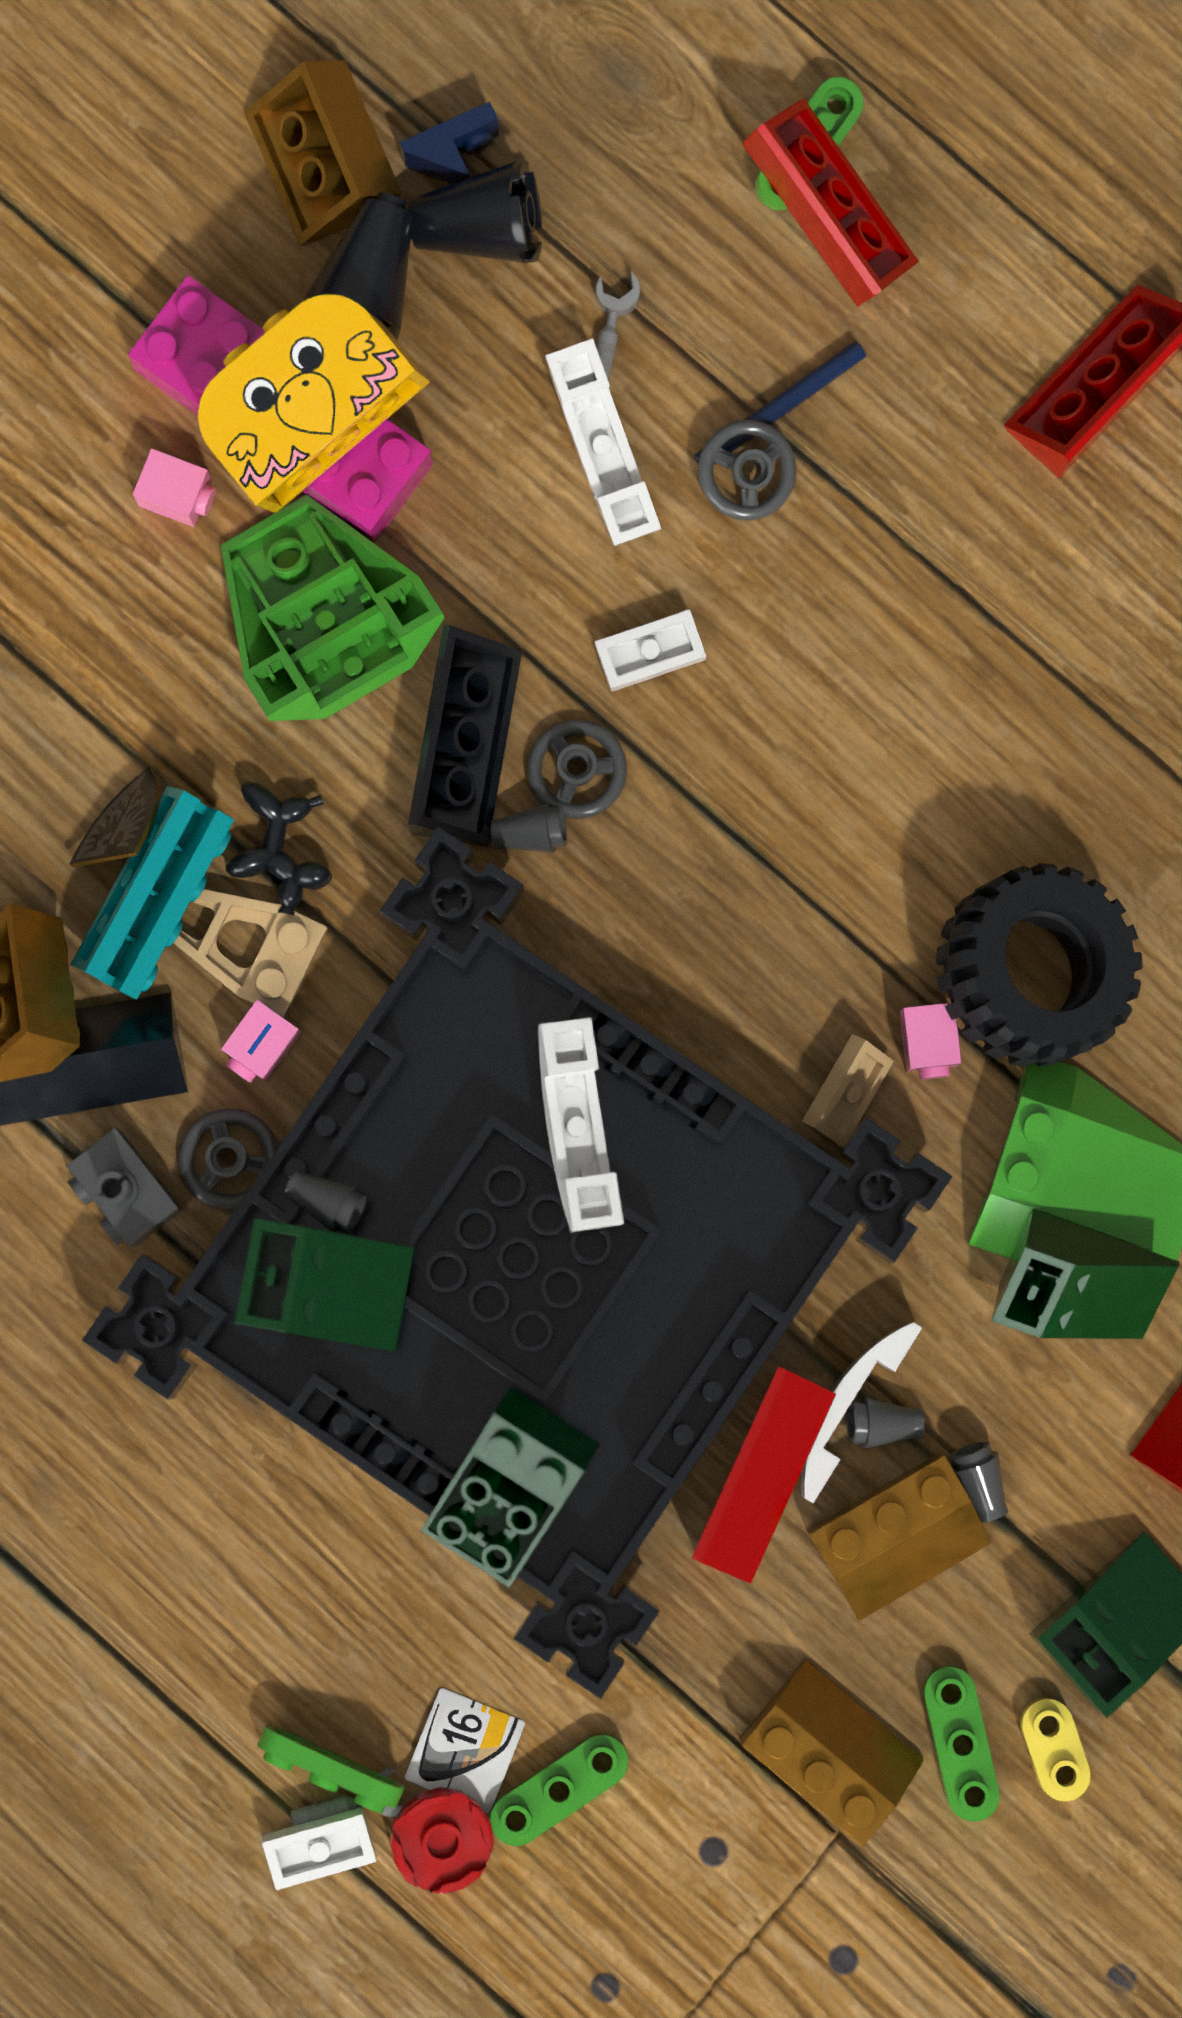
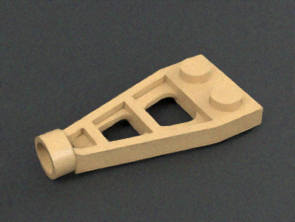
[173,889,328,1019]

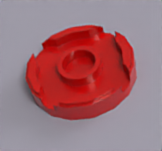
[389,1787,494,1894]

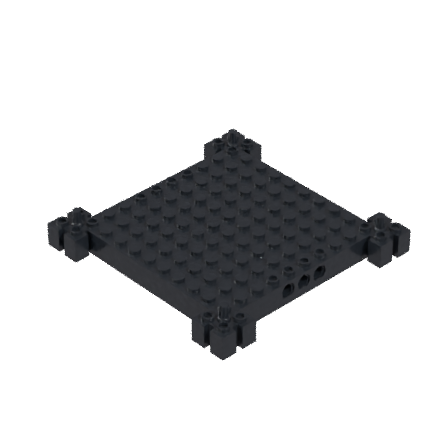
[82,827,953,1699]

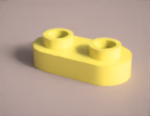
[1020,1697,1091,1801]

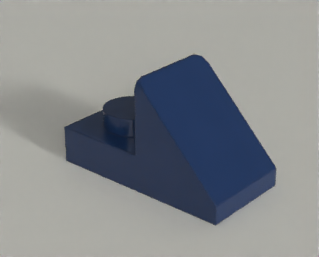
[399,101,499,184]

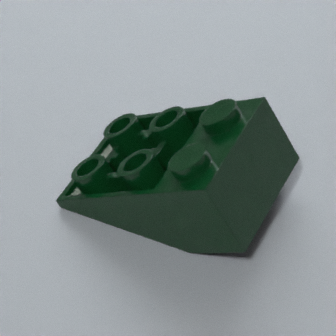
[992,1209,1179,1339]
[235,1218,414,1352]
[421,1387,600,1588]
[1029,1531,1182,1718]

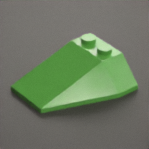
[221,494,445,721]
[968,1062,1182,1260]

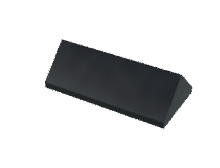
[408,625,522,847]
[0,992,189,1126]

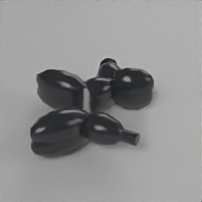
[226,782,332,915]

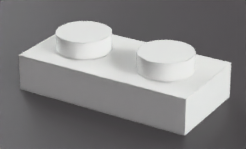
[595,609,706,692]
[262,1807,376,1890]

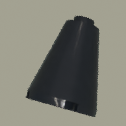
[405,160,542,263]
[304,192,414,340]

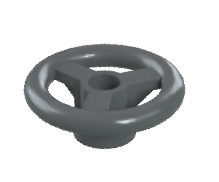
[698,420,796,521]
[527,720,627,819]
[178,1108,278,1210]

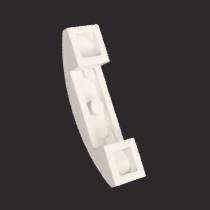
[545,338,661,546]
[538,1018,624,1232]
[801,1322,922,1503]

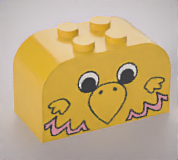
[198,295,430,513]

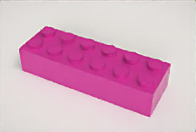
[128,275,433,543]

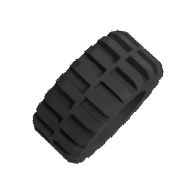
[936,863,1143,1067]

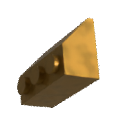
[244,60,402,245]
[0,904,80,1082]
[807,1454,991,1621]
[739,1659,924,1847]

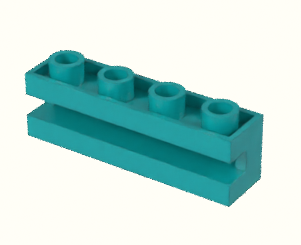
[70,786,235,1000]

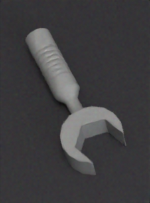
[596,272,640,381]
[291,1767,416,1826]

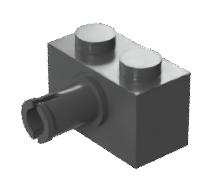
[67,1128,183,1248]

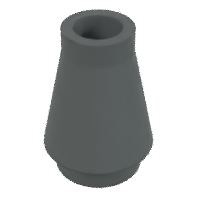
[491,803,567,853]
[284,1170,367,1234]
[846,1397,925,1449]
[950,1441,1009,1522]

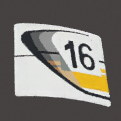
[405,1688,525,1813]

